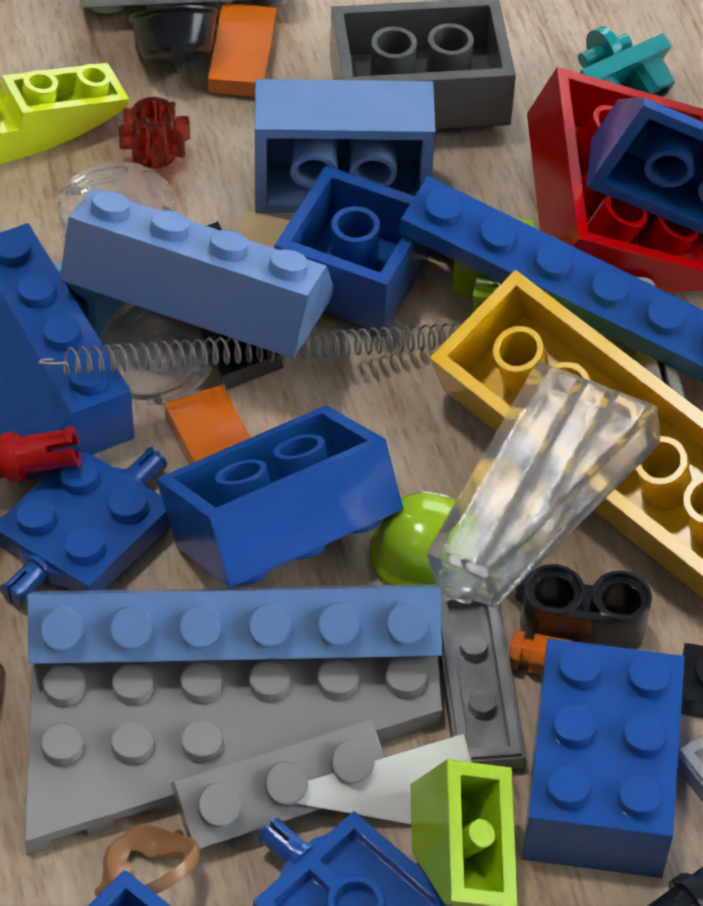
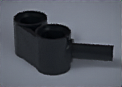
[477,534,652,650]

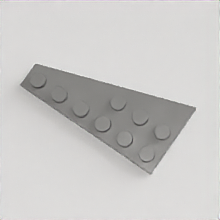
[25,656,442,855]

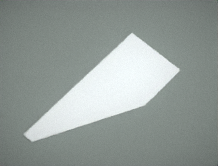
[296,734,472,824]

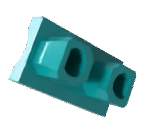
[578,26,675,97]

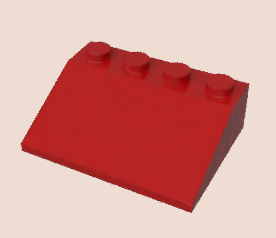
[527,67,703,293]

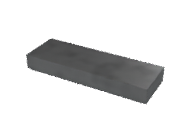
[438,588,526,772]

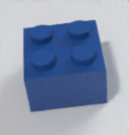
[274,166,432,333]

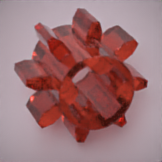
[118,97,190,169]

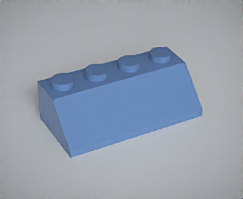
[60,189,334,359]

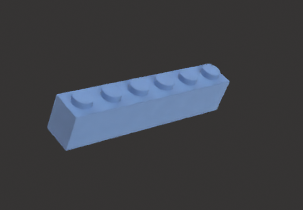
[27,584,442,664]

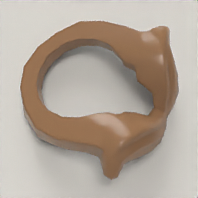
[94,825,201,896]

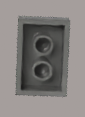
[330,0,516,130]

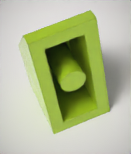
[410,759,517,906]

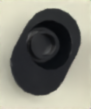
[127,5,219,73]

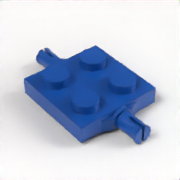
[0,447,170,607]
[253,811,452,906]

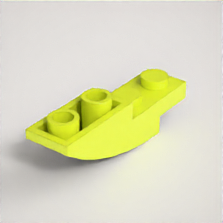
[0,63,129,164]

